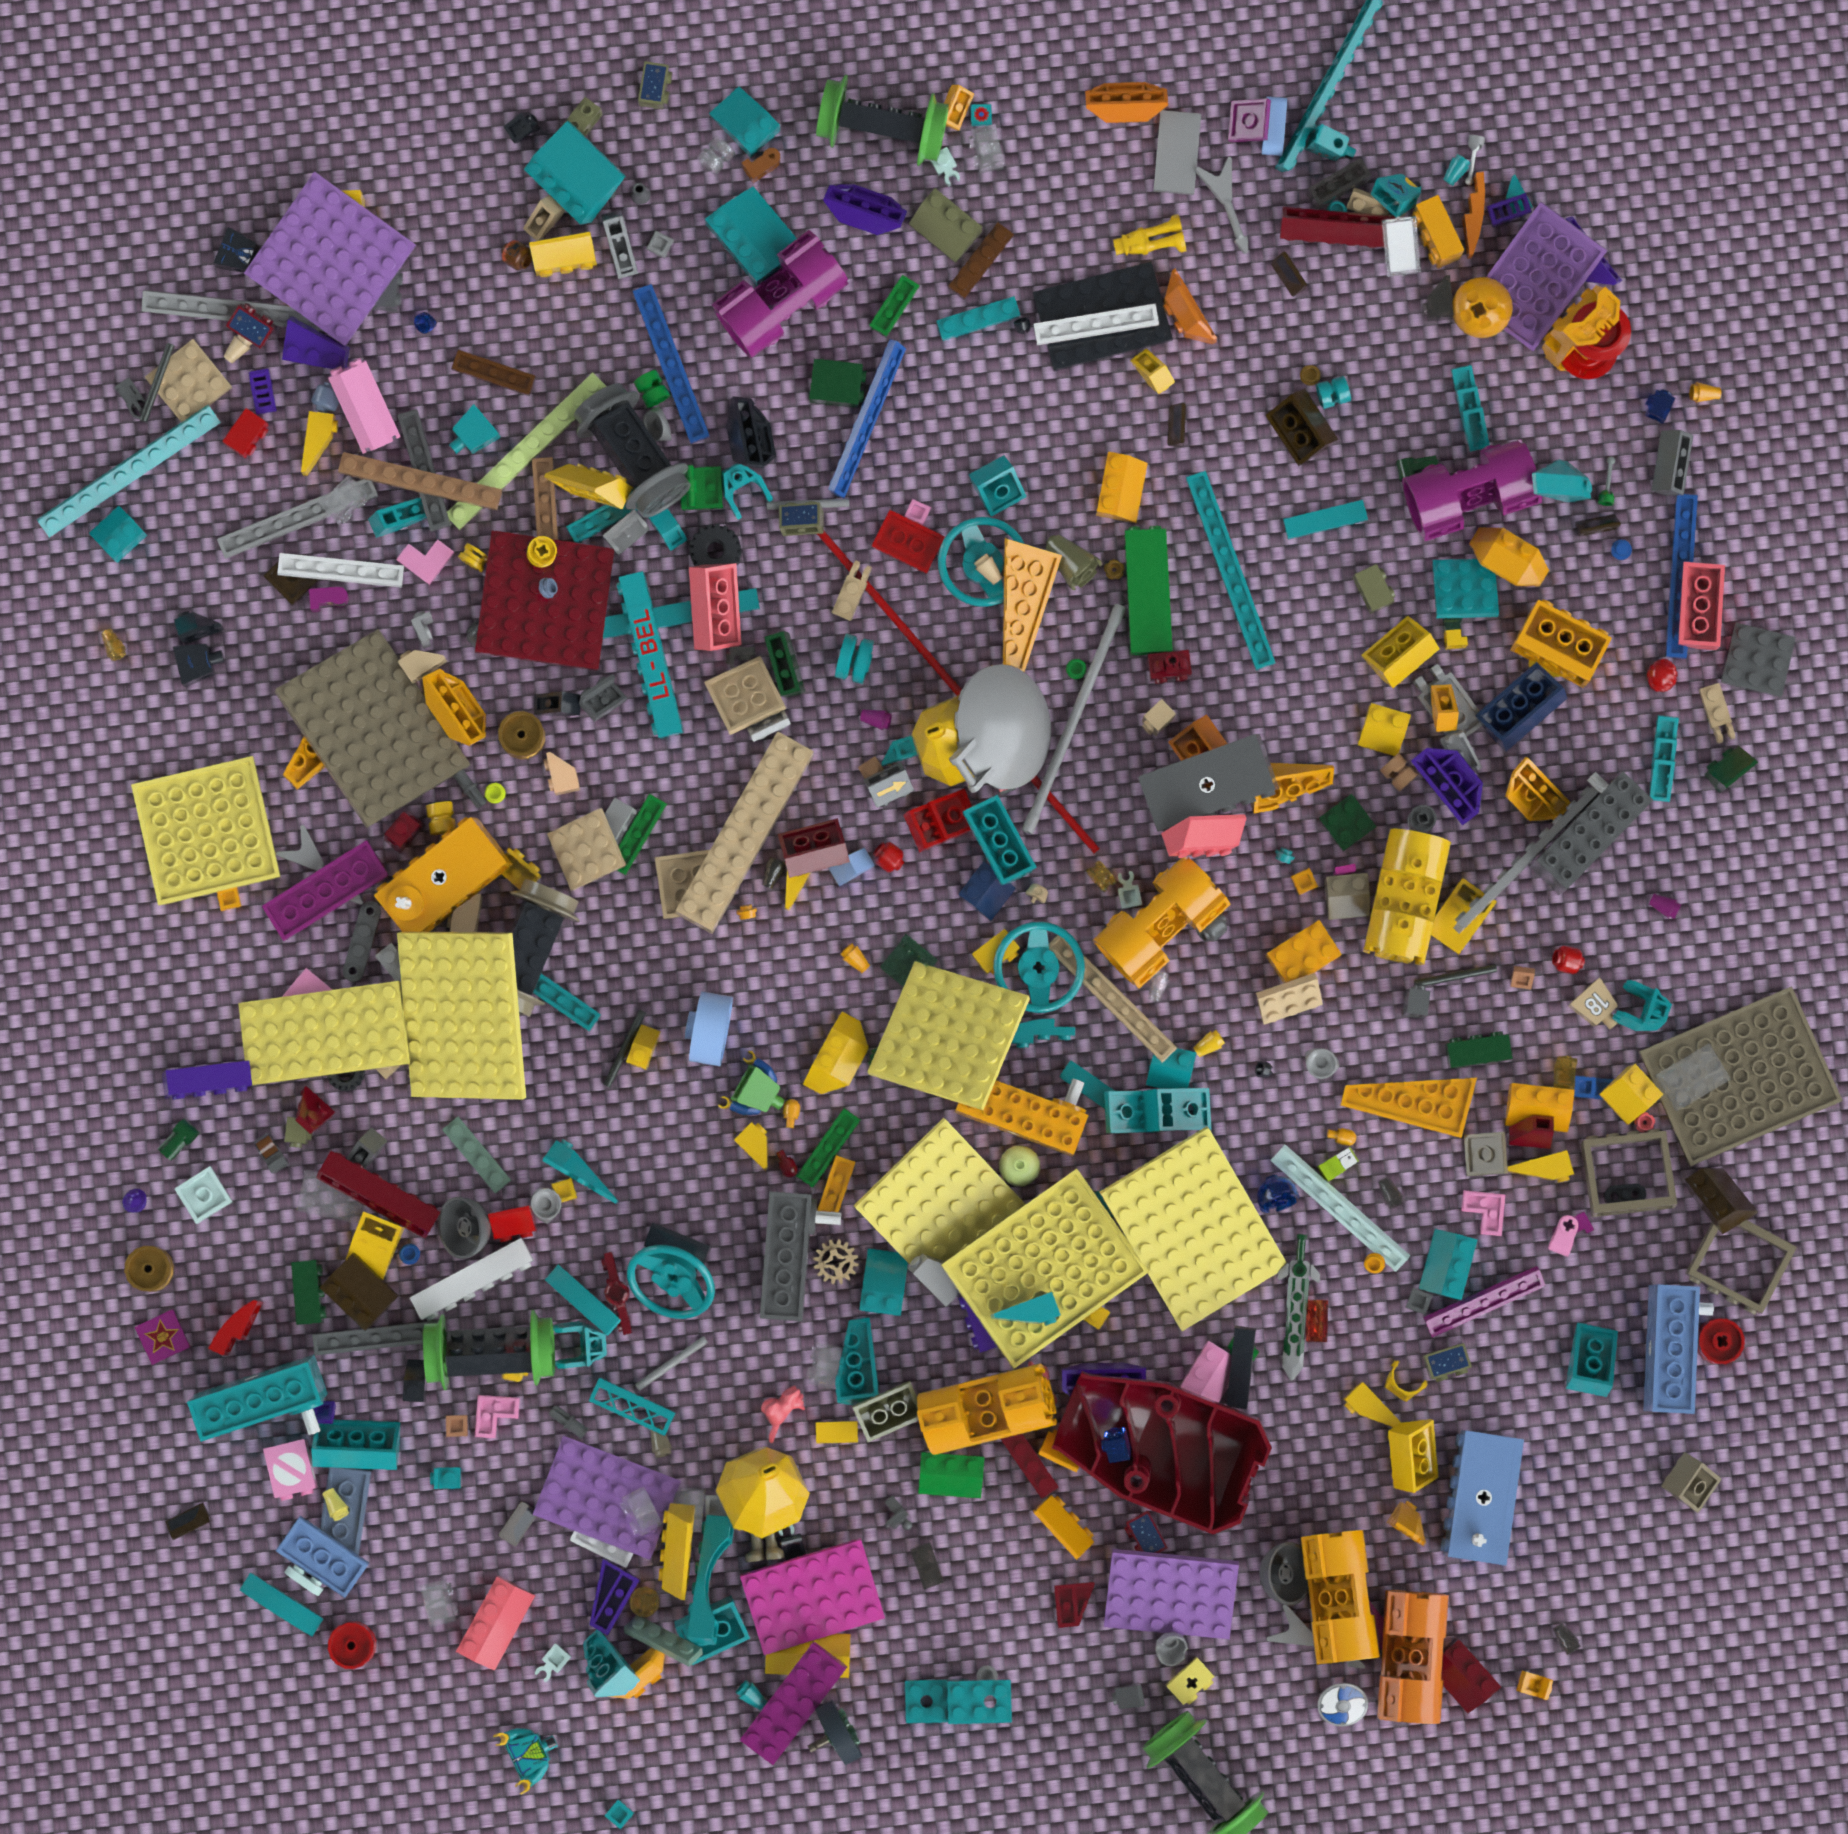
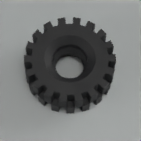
[689,523,742,566]

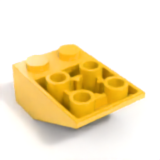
[1431,878,1497,954]
[346,1211,405,1280]

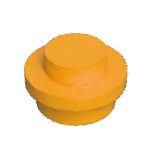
[736,904,757,920]
[1364,1253,1385,1274]

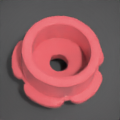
[1634,1112,1655,1133]

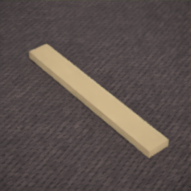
[1049,935,1177,1063]

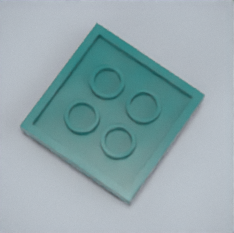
[1432,559,1499,618]

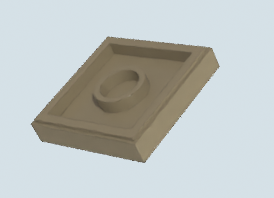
[1464,1132,1508,1176]

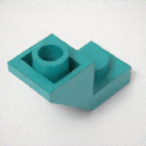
[648,508,688,551]

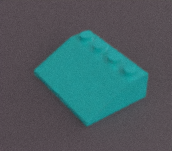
[524,121,626,225]
[705,186,797,286]

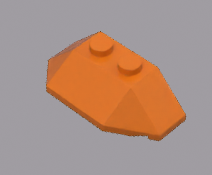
[1085,82,1168,123]
[1163,268,1217,345]

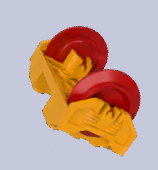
[1542,285,1631,380]

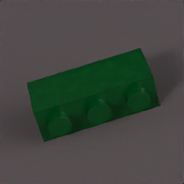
[764,631,806,698]
[1445,1031,1513,1069]
[291,1260,327,1325]

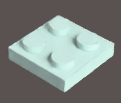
[175,1166,233,1224]

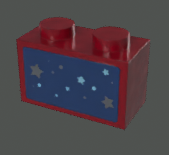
[226,303,276,349]
[1124,1510,1168,1553]

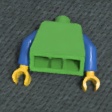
[718,1051,784,1116]

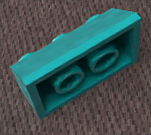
[1418,1229,1478,1301]
[674,1595,750,1665]

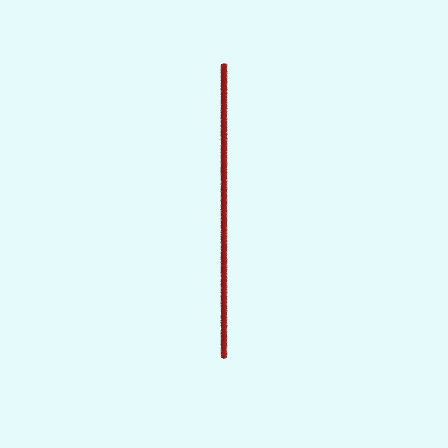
[817,531,1100,854]

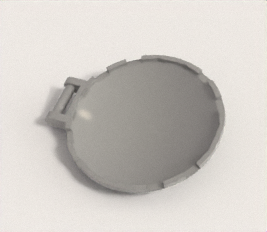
[949,664,1051,793]

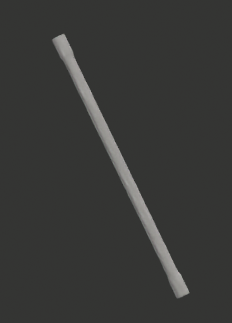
[1021,604,1126,835]

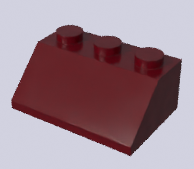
[778,818,850,878]
[1441,1638,1501,1713]

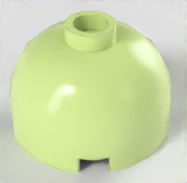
[999,1145,1040,1187]

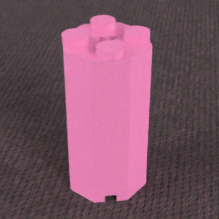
[328,358,401,454]

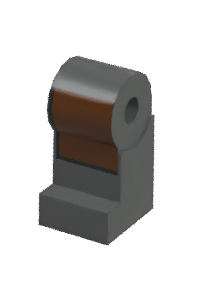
[253,1132,290,1174]

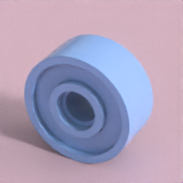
[685,991,733,1066]

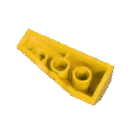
[765,1633,851,1678]

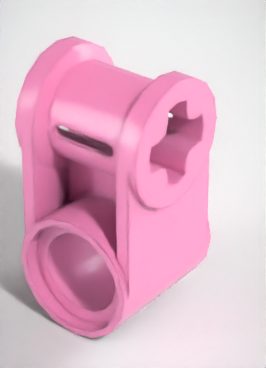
[1548,1215,1578,1257]

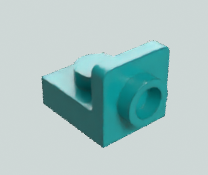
[430,1467,461,1489]

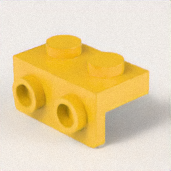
[502,848,542,890]

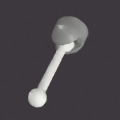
[1465,135,1485,185]

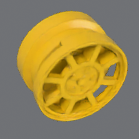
[527,536,557,568]
[458,543,488,573]

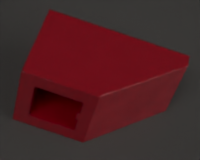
[1509,1115,1554,1149]

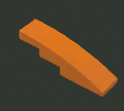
[1462,172,1485,259]

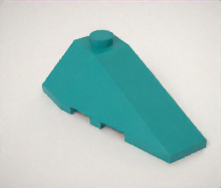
[1532,459,1592,503]
[542,1139,619,1204]
[835,1317,880,1406]
[583,1629,641,1697]

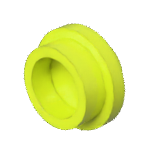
[485,783,506,804]

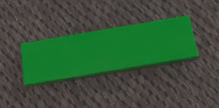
[617,793,668,876]
[796,1108,861,1188]

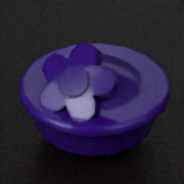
[122,1189,147,1213]

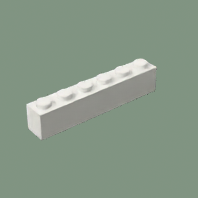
[410,1238,534,1321]

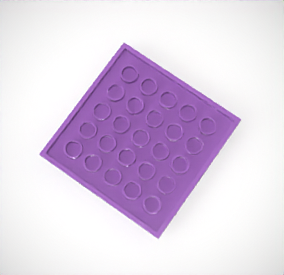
[244,172,416,346]

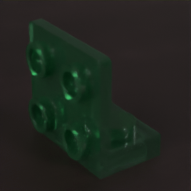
[880,934,938,987]

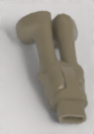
[745,1533,784,1562]

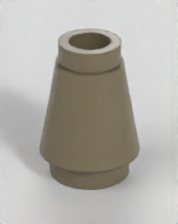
[650,1425,672,1458]

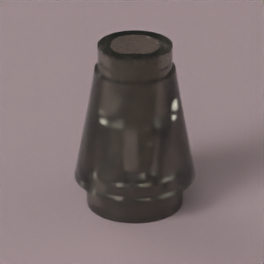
[762,857,786,889]
[1378,1177,1404,1209]
[1552,1623,1581,1656]

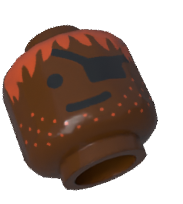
[501,240,532,271]

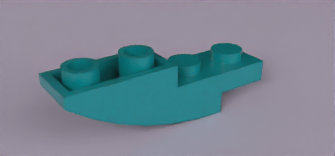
[1011,1018,1075,1048]

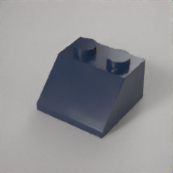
[958,861,1016,921]

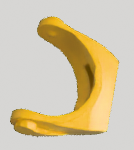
[1384,1360,1428,1403]

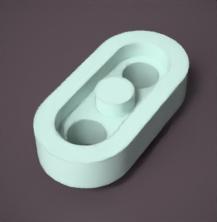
[284,1565,323,1596]

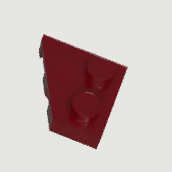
[295,1086,336,1134]
[1054,1582,1095,1628]

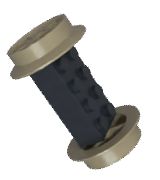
[509,879,580,1017]

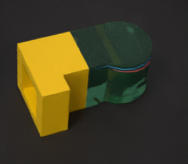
[1443,618,1468,650]

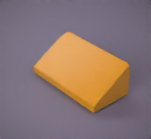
[944,84,974,131]

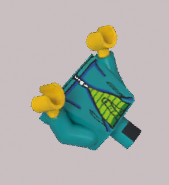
[493,1728,558,1794]

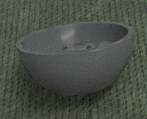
[438,1197,491,1259]
[1259,1542,1309,1605]

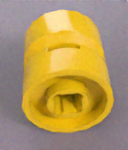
[426,801,456,835]

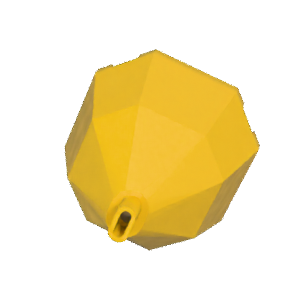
[912,695,974,787]
[716,1446,810,1539]

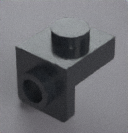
[780,1533,806,1560]

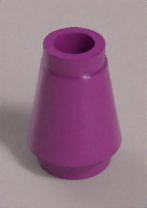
[860,709,892,730]
[1649,893,1682,919]

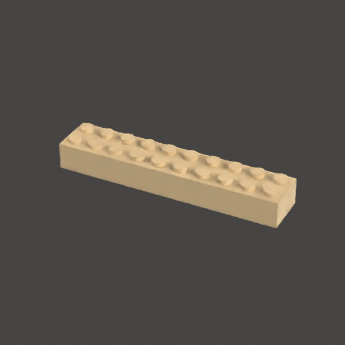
[675,731,814,934]

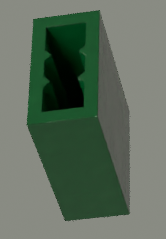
[809,358,867,408]

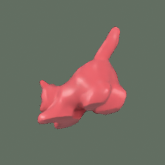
[761,1385,805,1443]

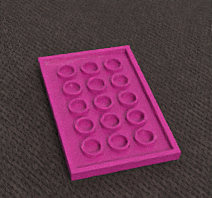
[740,1538,885,1655]

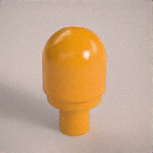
[783,1099,800,1129]
[1327,1128,1356,1146]

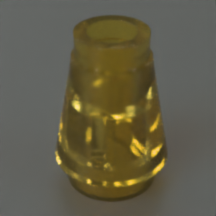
[101,629,126,661]

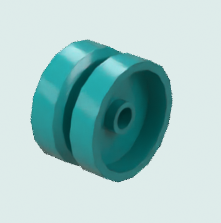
[835,633,874,685]

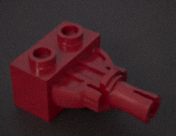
[1147,649,1192,684]

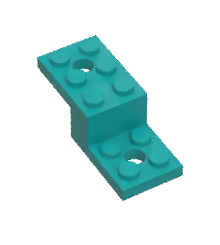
[1104,1088,1211,1134]
[905,1679,1012,1724]

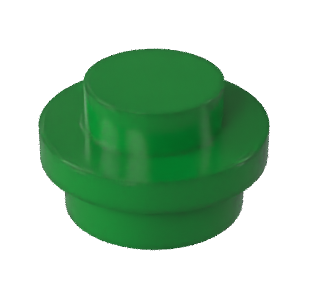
[1066,659,1087,680]

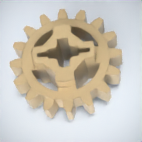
[813,1239,859,1285]

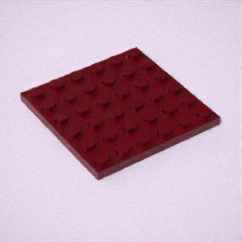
[475,530,614,671]

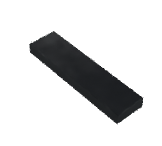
[1226,1326,1256,1409]

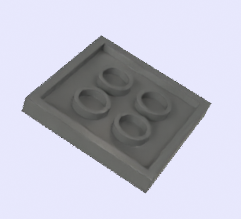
[1720,623,1796,698]

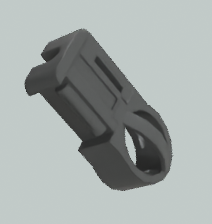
[115,378,146,420]

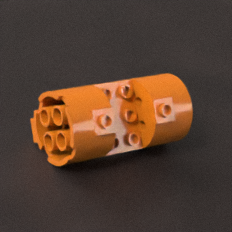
[1377,1590,1449,1724]

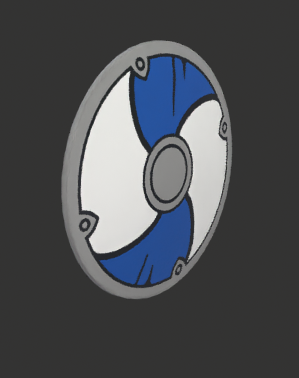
[1318,1683,1368,1726]

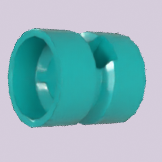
[1316,376,1351,410]

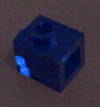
[1644,389,1676,424]
[1101,1427,1131,1463]

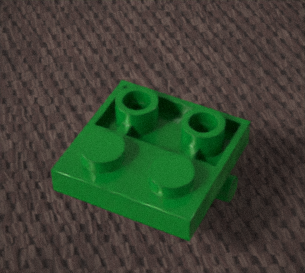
[681,465,723,511]

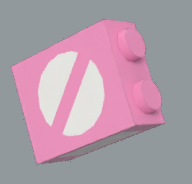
[263,1439,318,1501]

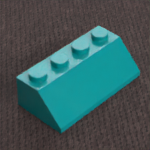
[962,795,1037,885]
[311,1419,400,1470]

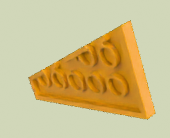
[1003,538,1062,672]
[1340,1078,1477,1138]

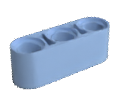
[1261,96,1287,156]

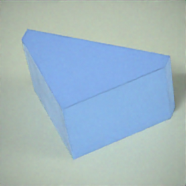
[829,848,875,887]

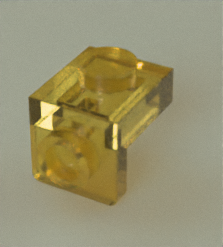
[1553,1056,1578,1090]

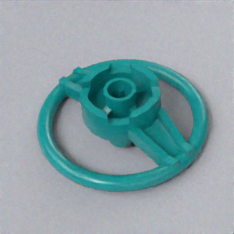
[938,517,1025,607]
[993,921,1085,1013]
[627,1245,715,1319]

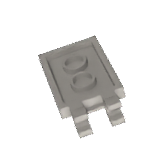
[1413,664,1482,737]

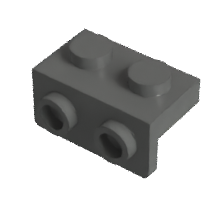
[579,674,627,722]

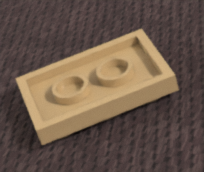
[1256,973,1323,1025]

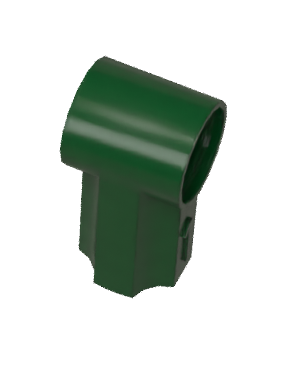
[1396,455,1438,482]
[157,1118,200,1161]

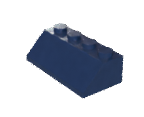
[1475,662,1568,752]

